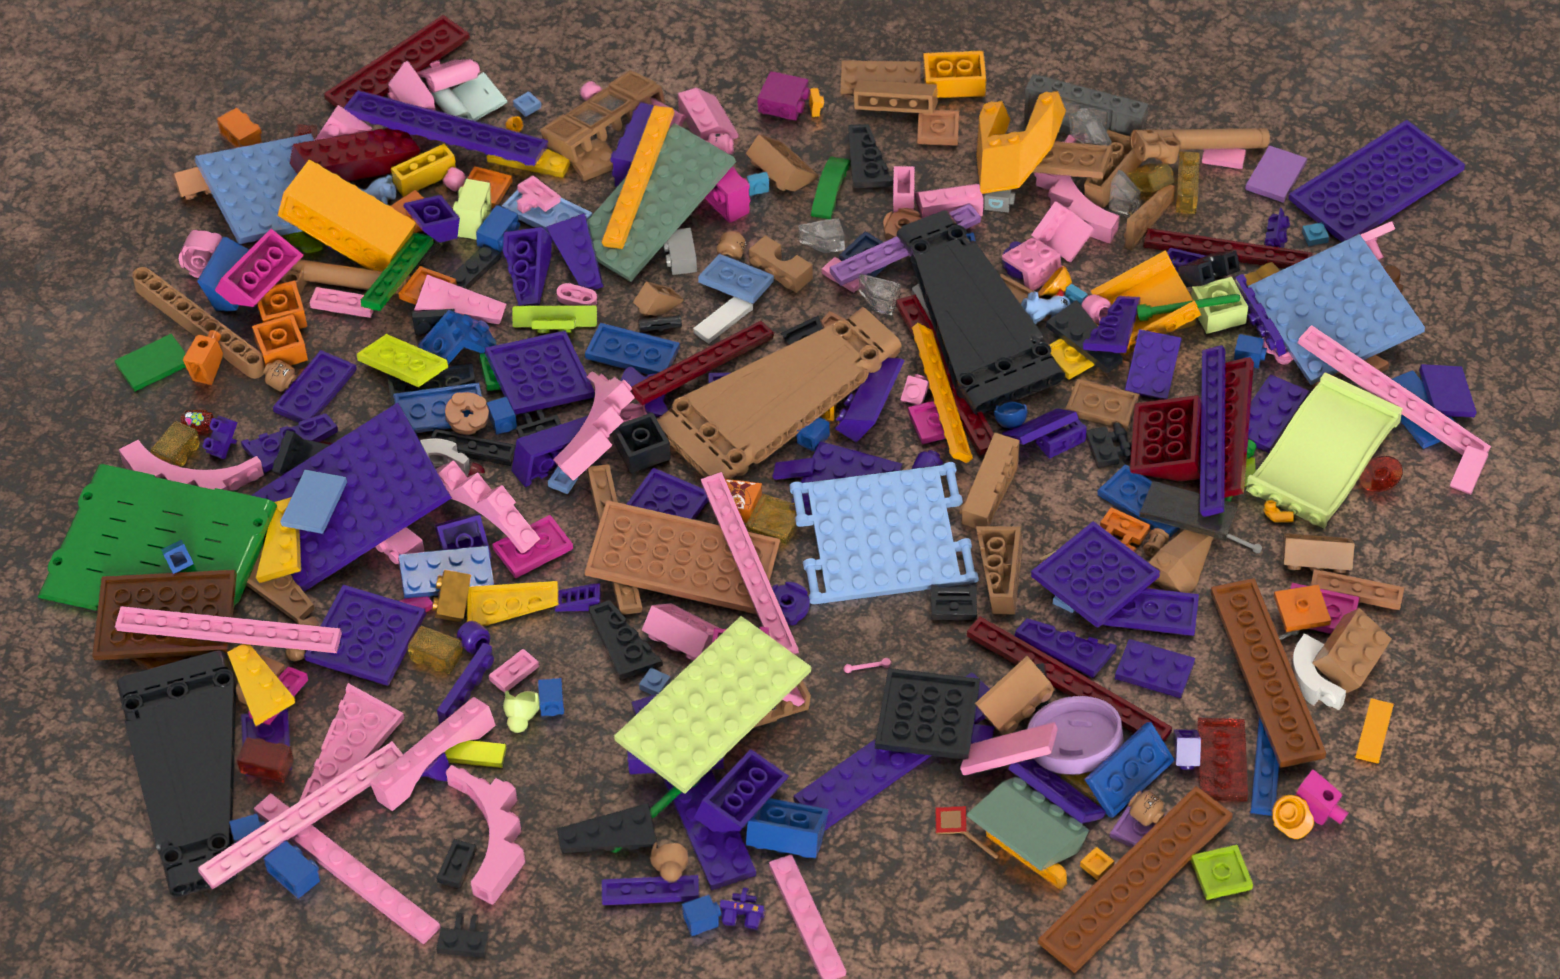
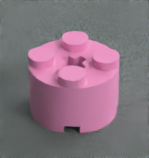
[179,230,222,278]

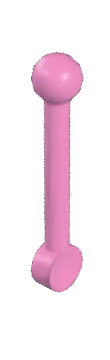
[844,658,891,673]

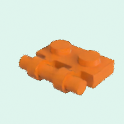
[1100,507,1150,552]

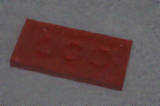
[1197,718,1248,802]

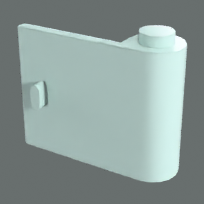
[431,72,507,121]

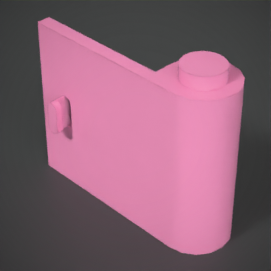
[416,59,480,93]

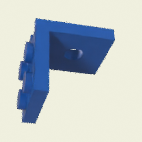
[418,310,496,364]

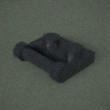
[931,585,977,620]

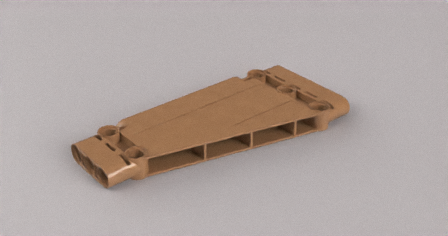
[657,307,902,480]

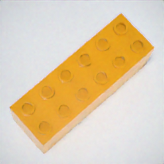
[277,160,416,272]

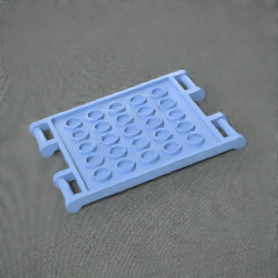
[789,462,979,604]

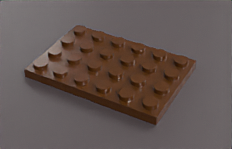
[92,570,237,660]

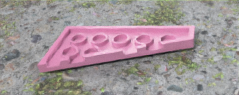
[299,683,404,802]

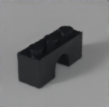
[1178,250,1240,287]

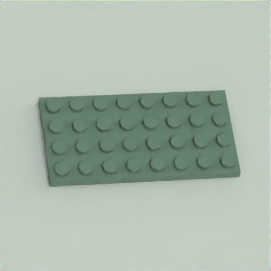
[588,123,736,282]

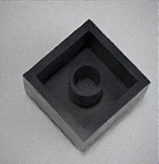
[613,412,671,474]

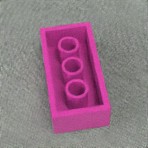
[700,137,750,224]

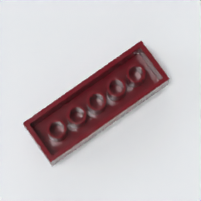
[290,128,420,181]

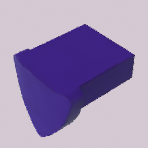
[421,753,450,781]

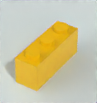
[391,144,456,197]

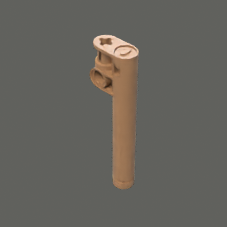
[1130,128,1270,164]
[276,259,411,295]

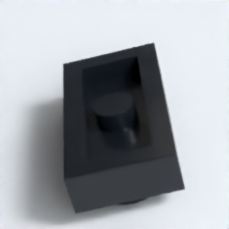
[436,839,477,889]

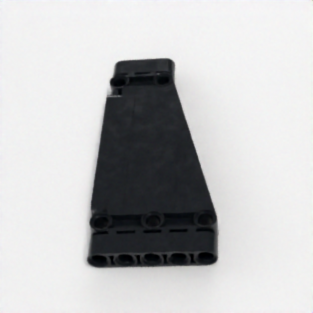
[897,210,1065,415]
[117,650,238,897]

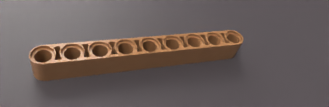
[132,267,265,379]

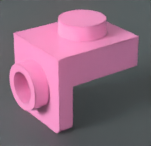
[900,374,930,405]

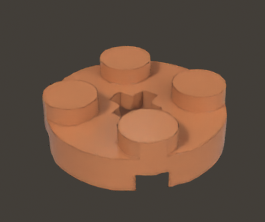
[883,208,922,240]
[445,392,489,435]

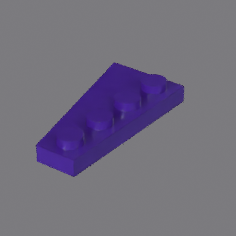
[546,213,604,290]
[1083,296,1140,353]
[241,413,338,473]

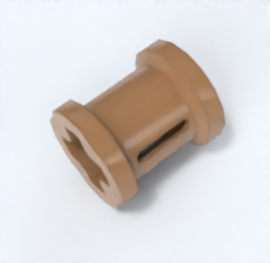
[1143,528,1169,558]

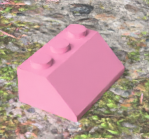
[387,61,436,111]
[678,88,739,140]
[914,184,983,218]
[642,603,720,661]

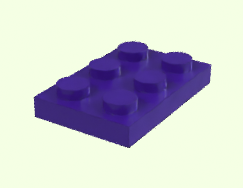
[1125,329,1182,400]
[1115,639,1195,698]

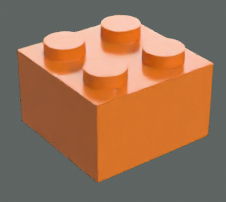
[257,281,307,329]
[252,314,308,367]

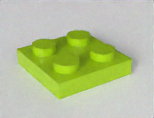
[1191,845,1253,900]

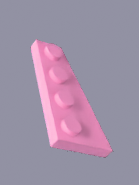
[414,275,506,324]

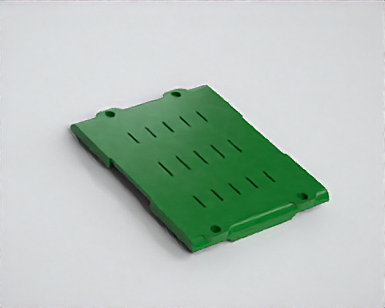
[38,464,277,611]

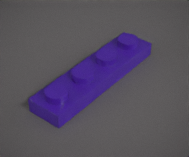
[437,643,494,724]
[602,875,699,905]

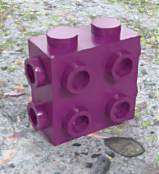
[757,71,810,120]

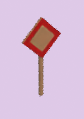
[936,806,998,859]

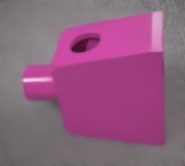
[1295,770,1349,825]

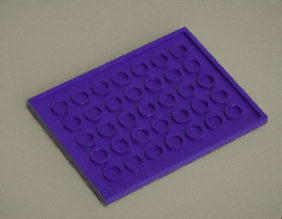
[251,402,452,591]

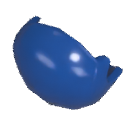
[994,402,1028,429]

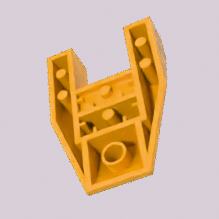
[976,91,1066,194]

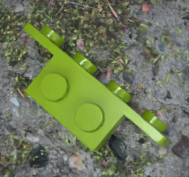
[512,305,597,333]

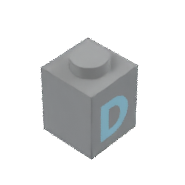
[984,189,1015,213]

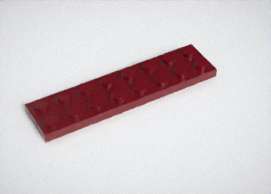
[324,15,470,108]
[1199,357,1254,498]

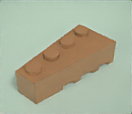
[1084,130,1143,209]
[959,433,1020,528]
[976,526,1023,614]

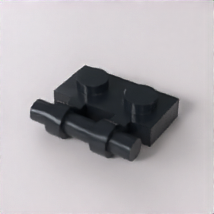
[1086,422,1132,468]

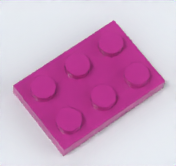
[492,515,573,579]
[1282,583,1359,634]

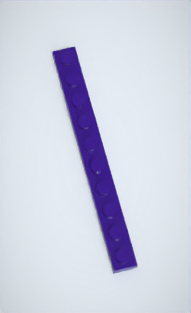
[1200,345,1225,517]

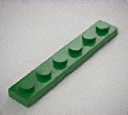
[361,232,433,311]

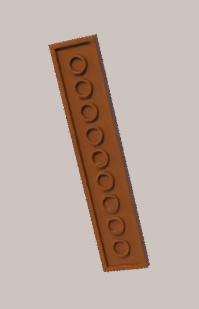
[1211,578,1326,768]
[1038,786,1233,973]

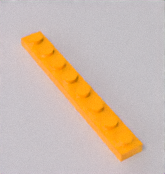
[602,106,675,249]
[912,323,973,463]

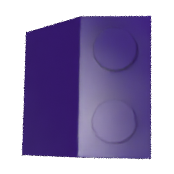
[403,195,460,242]
[434,513,492,558]

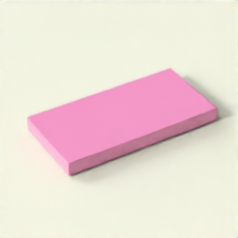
[960,722,1058,775]

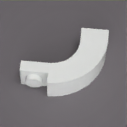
[420,439,470,476]
[1291,634,1346,710]

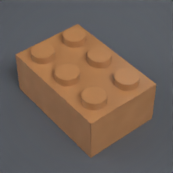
[1312,608,1392,693]

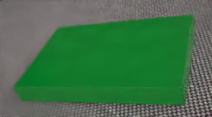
[114,334,186,392]

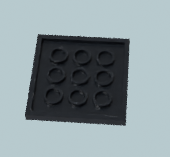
[875,668,980,760]

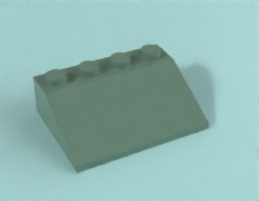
[967,777,1089,871]

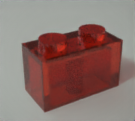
[237,737,294,783]

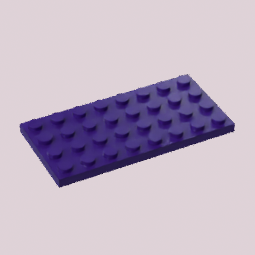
[1288,120,1465,242]

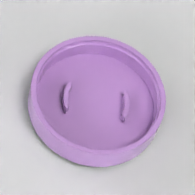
[1028,696,1123,774]

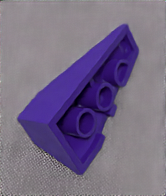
[503,227,552,306]

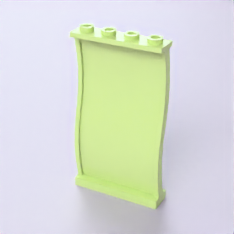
[1246,372,1403,529]

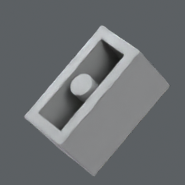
[663,228,697,275]

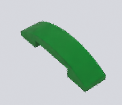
[811,156,850,220]

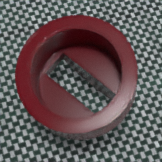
[468,462,485,478]

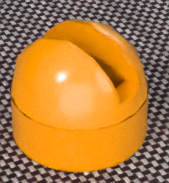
[505,116,523,132]

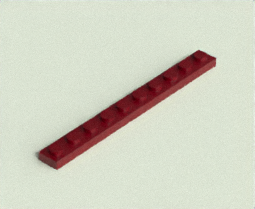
[896,294,994,456]
[967,616,1173,742]

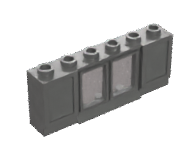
[1024,74,1149,144]

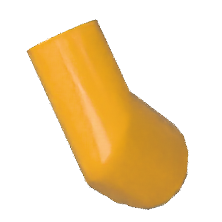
[1263,500,1294,523]

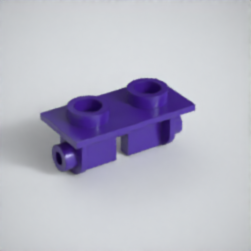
[1264,208,1290,248]

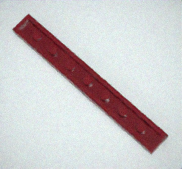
[1144,228,1313,269]
[630,321,774,406]

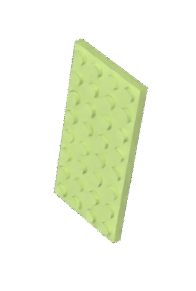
[614,616,811,794]

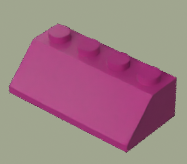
[215,229,303,307]

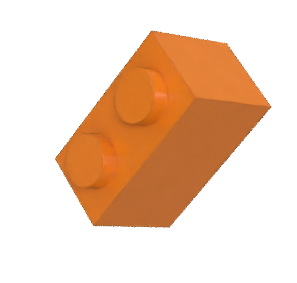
[217,108,262,148]

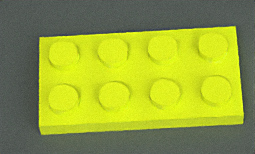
[357,334,448,387]

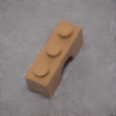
[749,235,813,293]

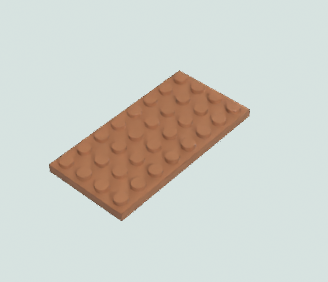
[585,500,780,614]

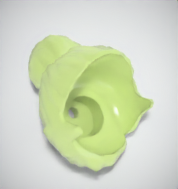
[503,691,540,733]

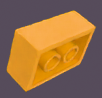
[923,51,986,98]

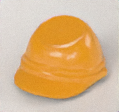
[1038,266,1072,297]
[1272,795,1314,839]

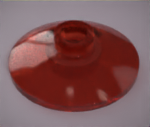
[1359,456,1403,492]

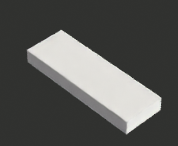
[693,297,753,344]

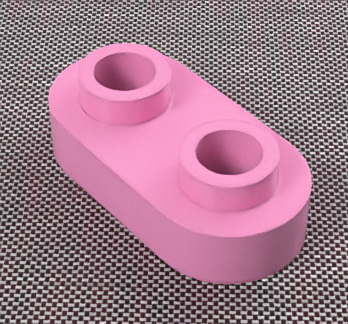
[557,283,597,305]

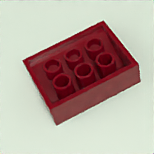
[1130,395,1201,481]

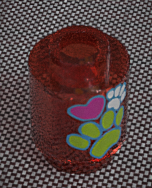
[181,410,214,432]

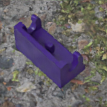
[1036,419,1087,459]

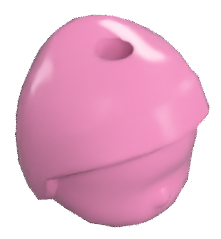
[580,81,602,101]
[443,167,466,192]

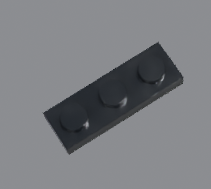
[450,244,501,289]

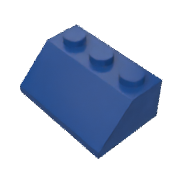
[197,237,249,311]
[746,798,829,858]

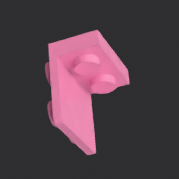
[1032,201,1094,262]
[1002,237,1062,291]

